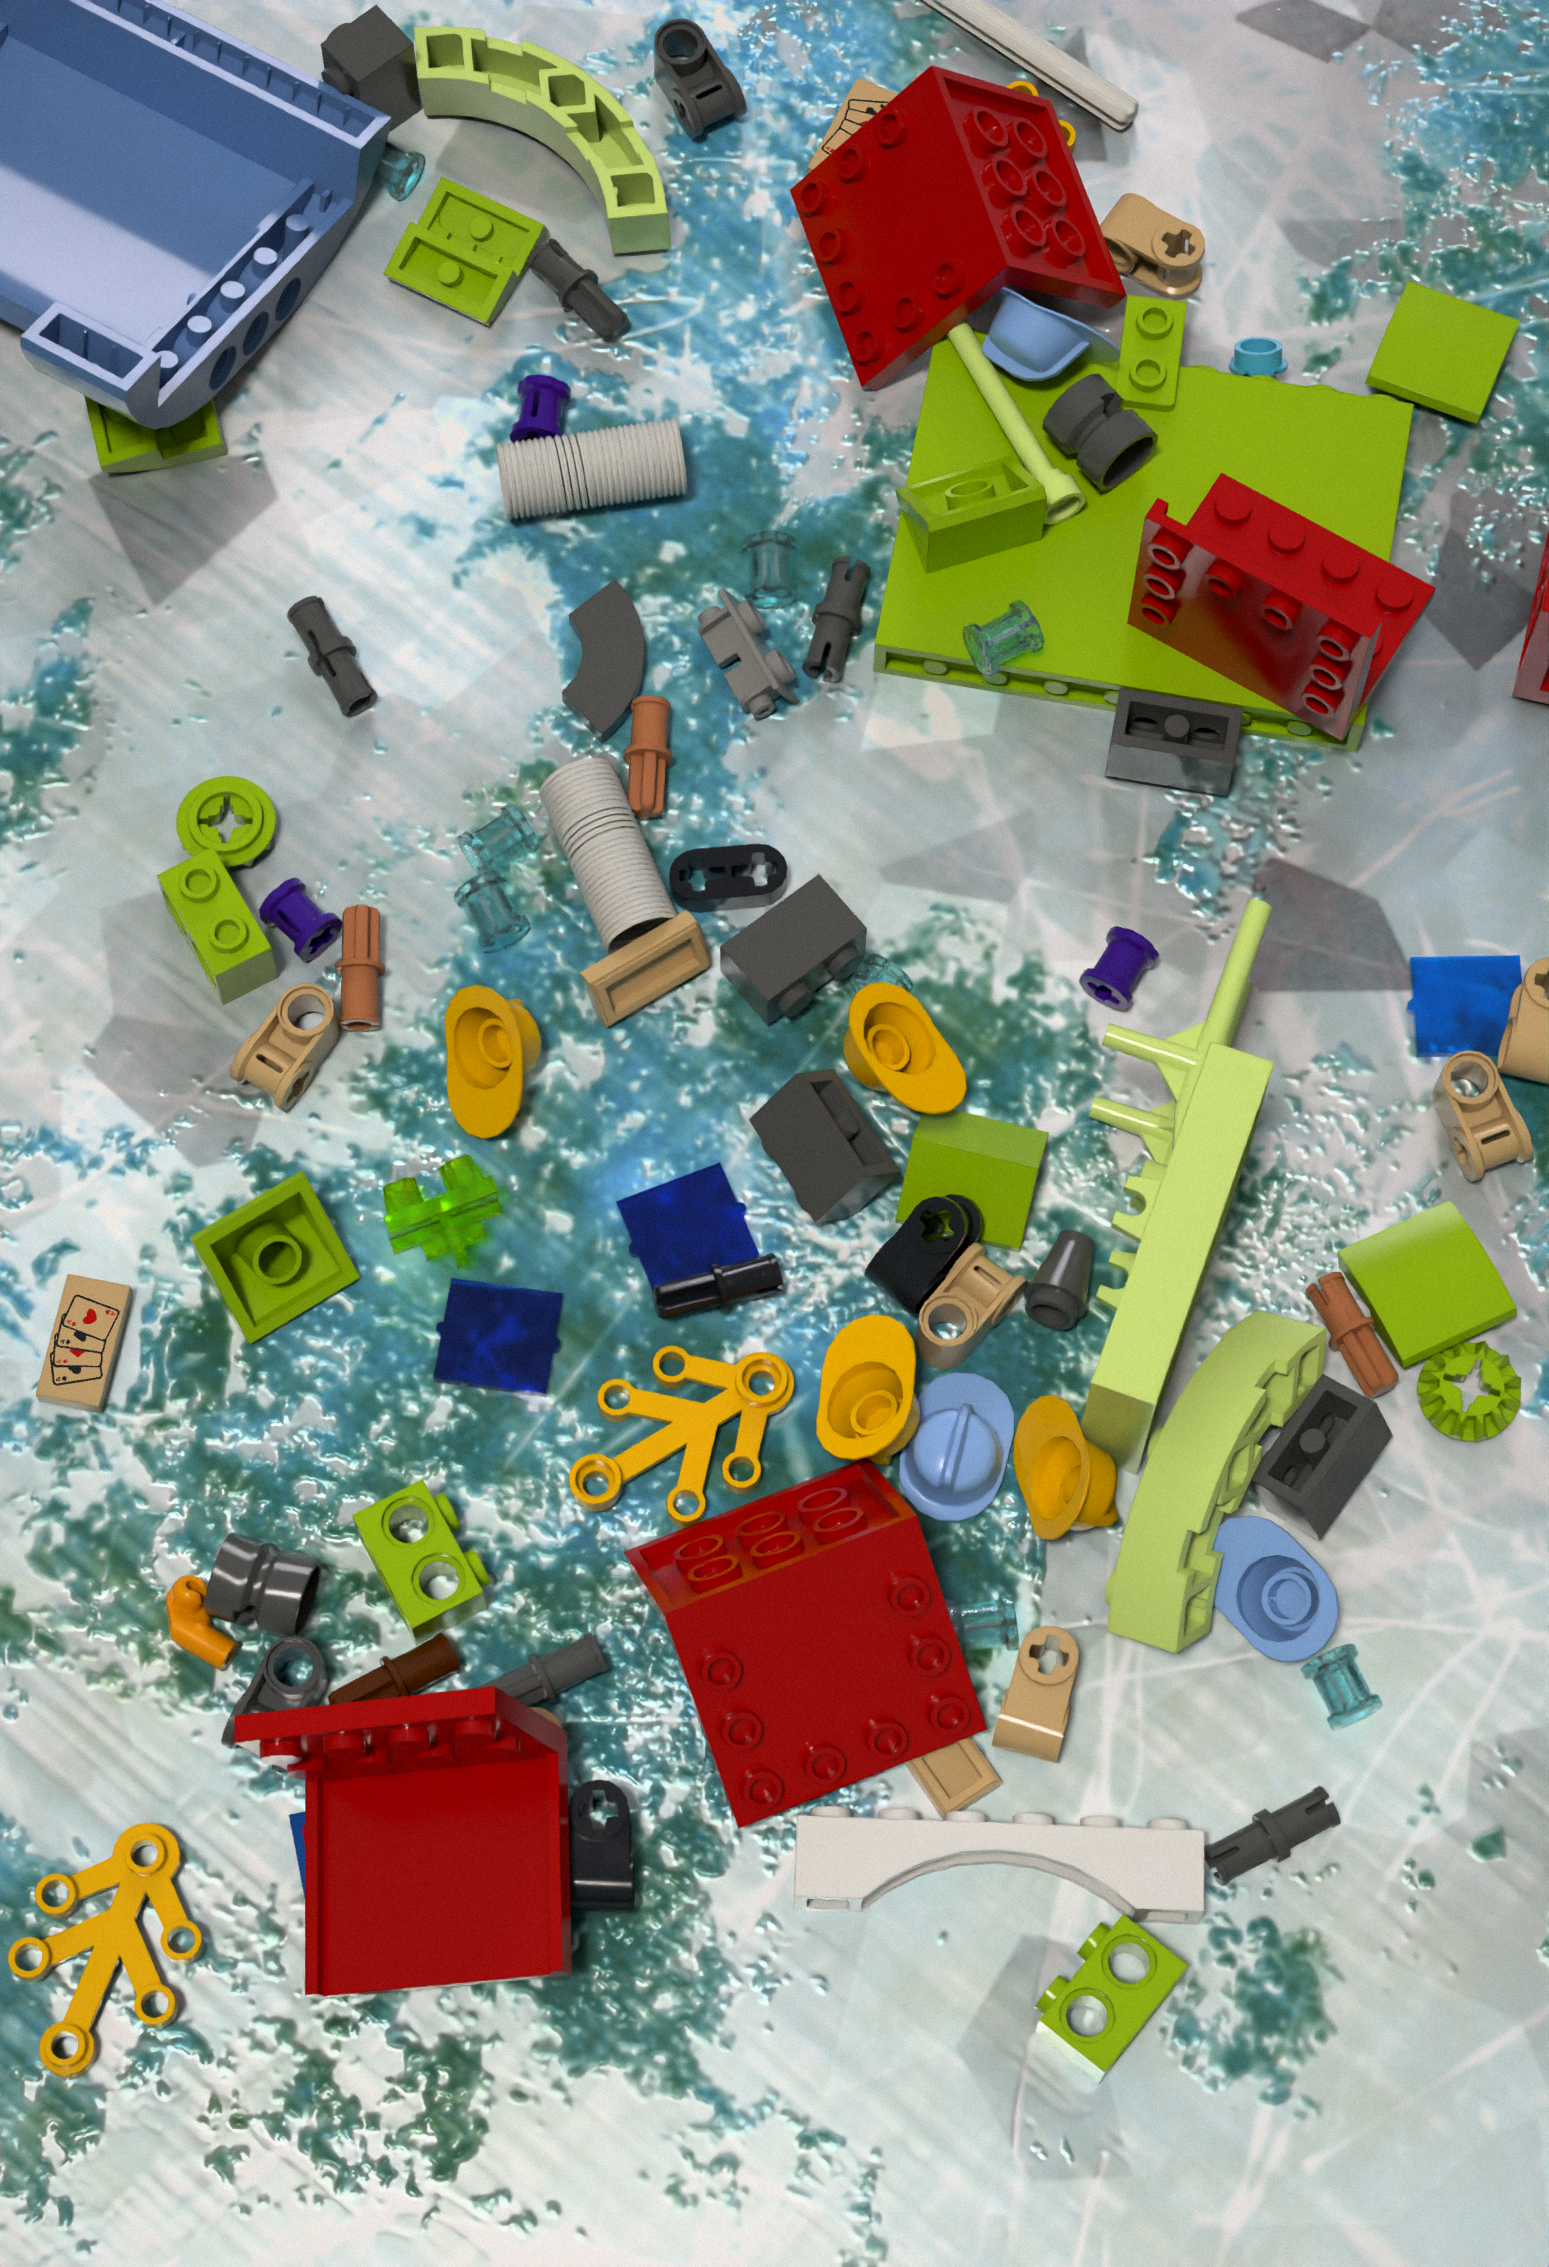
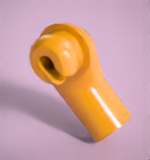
[165,1575,239,1672]

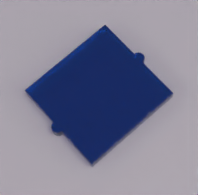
[1406,955,1522,1057]
[616,1162,759,1290]
[433,1278,563,1398]

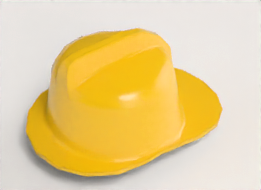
[843,982,967,1115]
[445,984,541,1139]
[816,1314,920,1465]
[1013,1395,1118,1541]

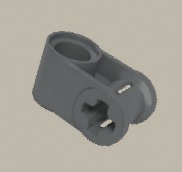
[654,19,747,139]
[221,1636,330,1773]

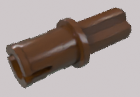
[328,1632,461,1705]

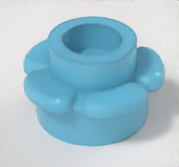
[1229,337,1288,379]

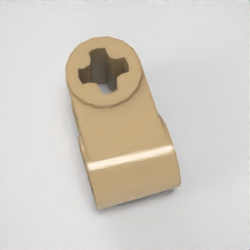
[1099,193,1205,299]
[1497,957,1549,1084]
[230,983,341,1111]
[1432,1050,1533,1182]
[915,1242,1029,1369]
[992,1626,1079,1763]

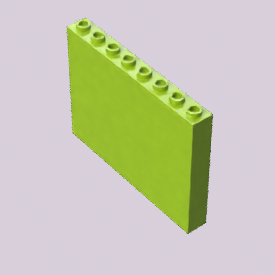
[873,327,1414,753]

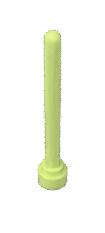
[947,319,1086,525]

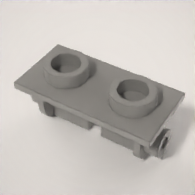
[698,588,800,719]

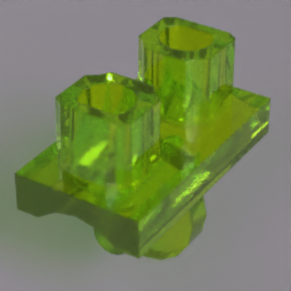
[383,1154,502,1269]

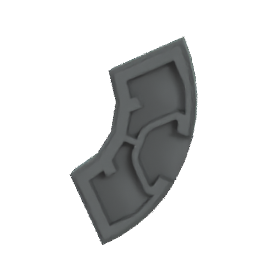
[562,579,645,743]

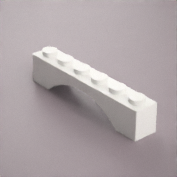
[793,1806,1204,1925]

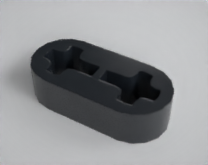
[669,844,787,913]

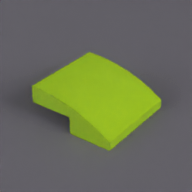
[383,177,549,326]
[1365,281,1520,425]
[84,395,228,472]
[1337,1200,1517,1369]

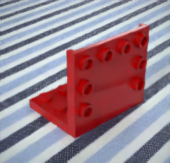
[790,65,1127,391]
[1127,472,1436,741]
[624,1458,987,1828]
[234,1686,572,1999]

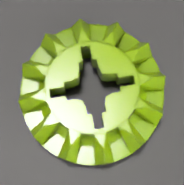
[176,776,277,871]
[1417,1340,1521,1442]

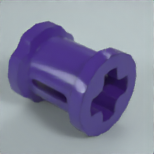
[510,374,571,443]
[259,878,342,961]
[1079,926,1159,1010]

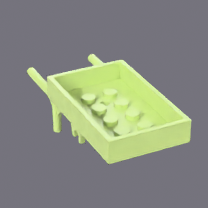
[1081,899,1274,1475]

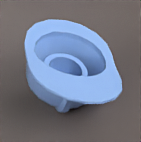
[982,287,1121,381]
[899,1372,1014,1522]
[1212,1515,1340,1662]

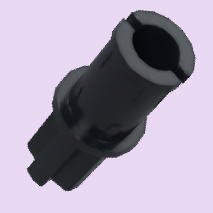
[652,1253,783,1319]

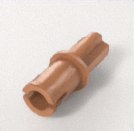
[623,695,672,820]
[335,904,386,1032]
[1305,1272,1398,1397]

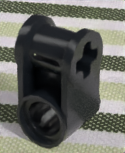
[864,1194,983,1317]
[569,1779,635,1914]

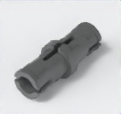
[802,556,871,682]
[287,596,378,717]
[1204,1786,1341,1887]

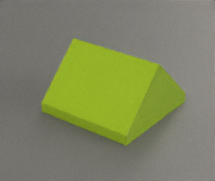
[895,456,1047,574]
[895,1110,1049,1253]
[189,1171,360,1344]

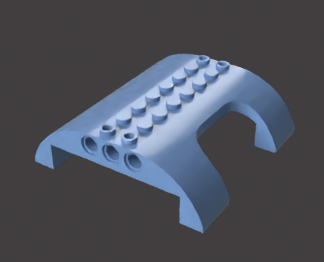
[0,0,392,429]

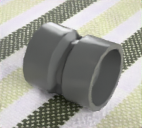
[1042,374,1158,491]
[204,1532,322,1638]

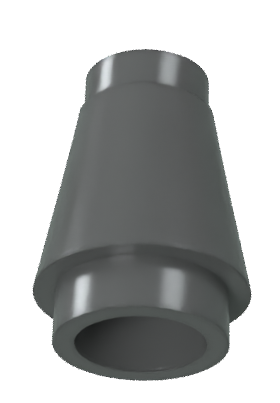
[1024,1230,1095,1330]

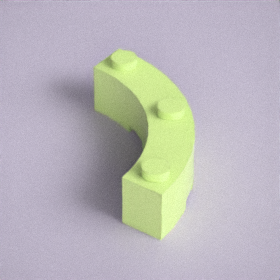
[414,26,672,254]
[1105,1310,1327,1653]

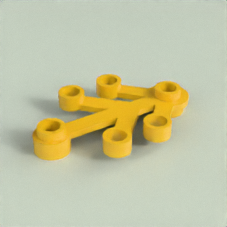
[569,1345,794,1528]
[8,1823,204,2080]

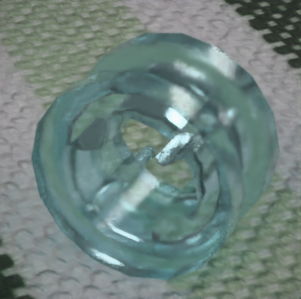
[849,953,913,993]

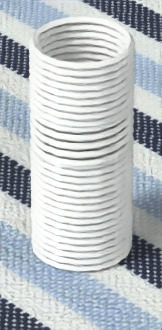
[496,418,687,521]
[539,757,677,954]

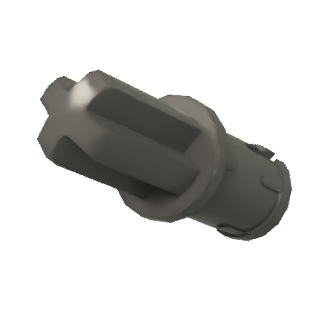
[528,239,628,340]
[477,1633,608,1707]

